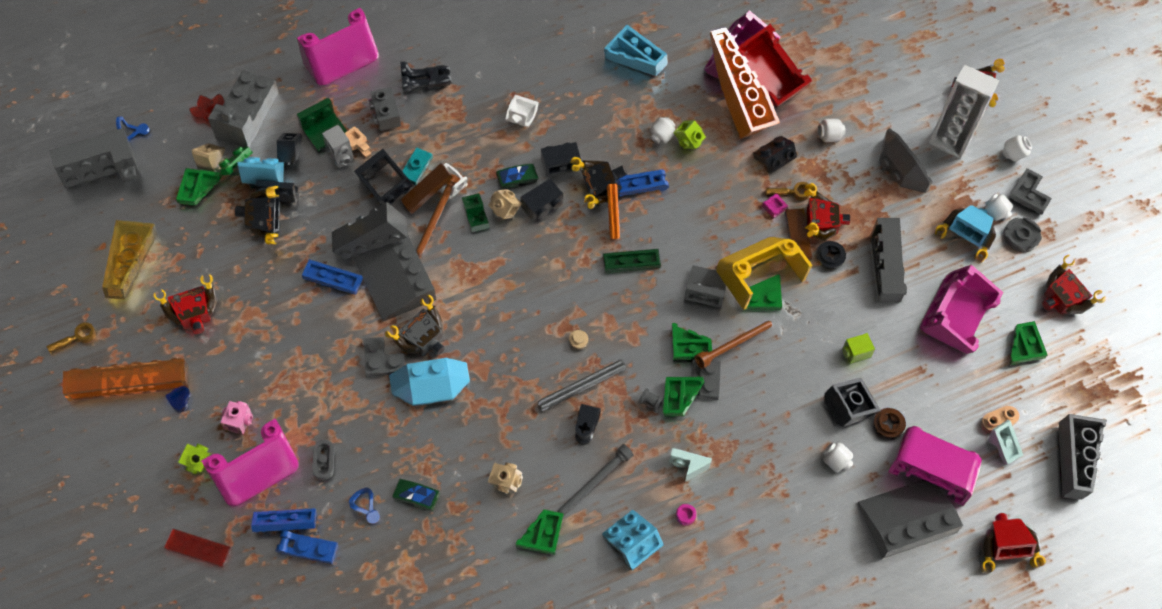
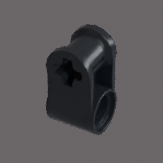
[575,404,601,444]

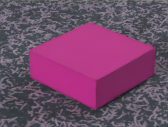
[762,193,788,219]

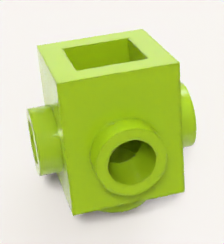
[673,120,706,149]
[178,443,211,474]

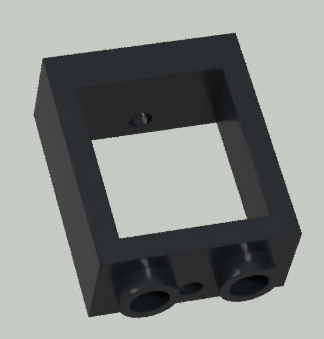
[354,149,413,205]

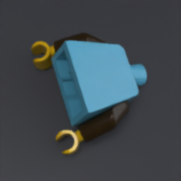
[935,205,996,262]

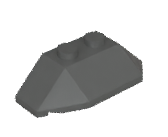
[879,128,933,193]

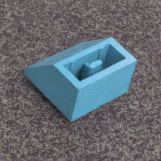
[238,157,284,184]

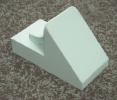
[987,420,1023,465]
[669,448,712,482]

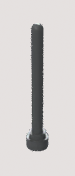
[557,444,634,515]

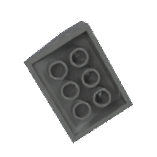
[354,236,436,322]
[858,480,963,559]

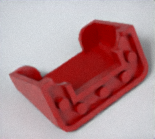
[737,23,813,107]

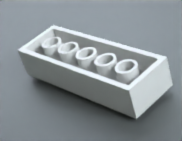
[928,65,999,159]

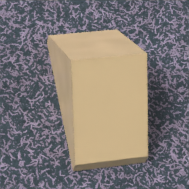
[192,143,225,172]

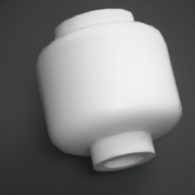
[649,117,676,144]
[817,119,846,142]
[1003,135,1032,162]
[985,194,1013,221]
[823,442,853,472]

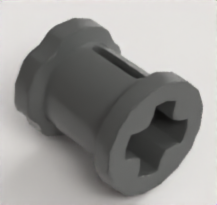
[638,388,664,413]

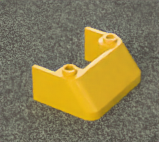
[716,237,813,310]

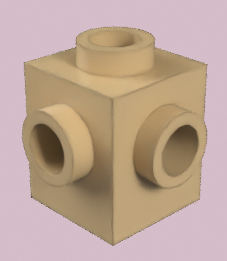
[488,189,522,219]
[488,462,523,494]

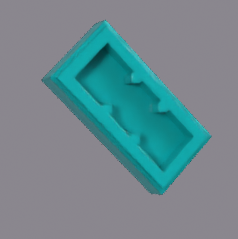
[400,148,433,185]

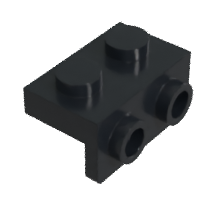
[753,135,797,174]
[255,180,298,203]

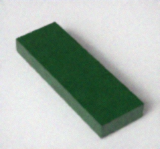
[603,249,661,273]

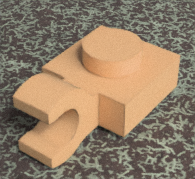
[345,126,371,158]

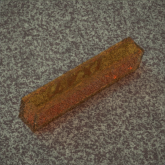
[63,358,189,401]

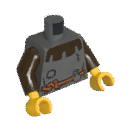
[385,295,445,356]

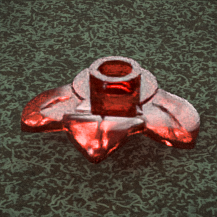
[189,94,225,122]

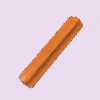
[607,184,620,239]

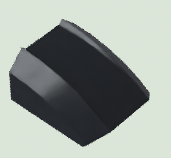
[824,378,881,427]

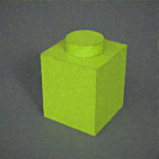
[842,333,875,364]

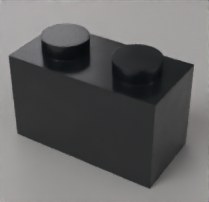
[541,142,581,176]
[520,178,563,222]

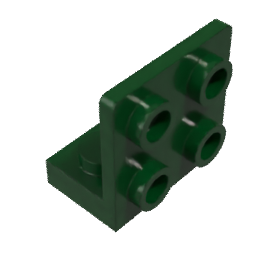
[297,98,347,151]

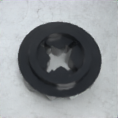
[816,241,846,269]

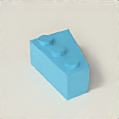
[604,25,668,76]

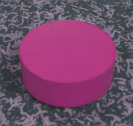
[676,504,697,526]

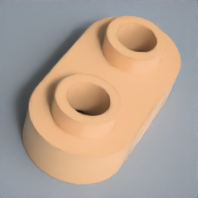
[980,406,1019,434]

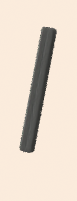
[538,360,626,411]

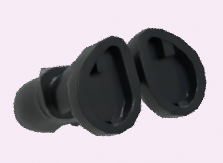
[400,61,452,93]

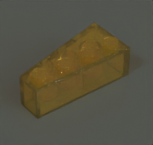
[102,220,157,300]

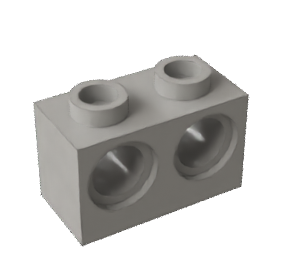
[322,125,354,168]

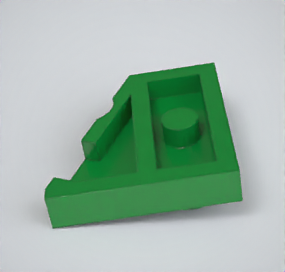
[215,146,253,175]
[176,168,222,206]
[745,274,782,310]
[1010,321,1048,365]
[671,323,712,360]
[663,377,704,416]
[516,510,564,555]

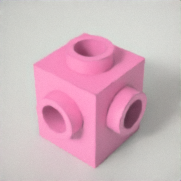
[220,401,253,435]

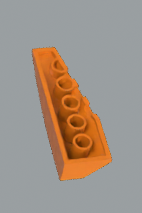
[710,28,780,138]

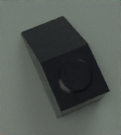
[276,133,302,165]

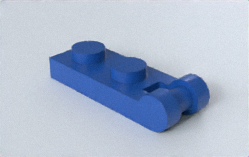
[618,170,669,196]
[275,530,338,565]

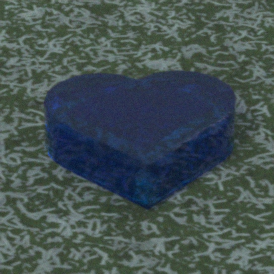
[165,386,191,413]

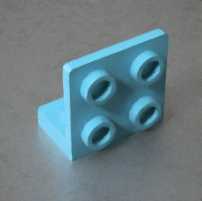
[602,510,664,570]

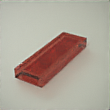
[164,529,232,568]

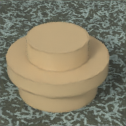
[569,330,588,349]

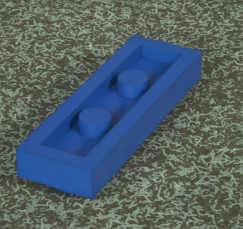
[302,259,363,295]
[251,508,317,532]

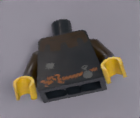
[571,157,628,209]
[235,186,280,245]

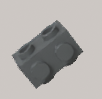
[368,87,401,131]

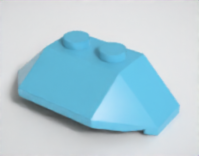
[389,358,470,406]

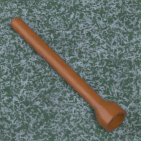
[416,174,461,256]
[695,321,772,369]

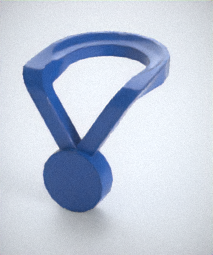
[116,116,150,141]
[349,487,380,524]

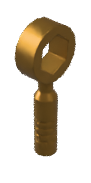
[766,182,810,201]
[46,322,96,353]

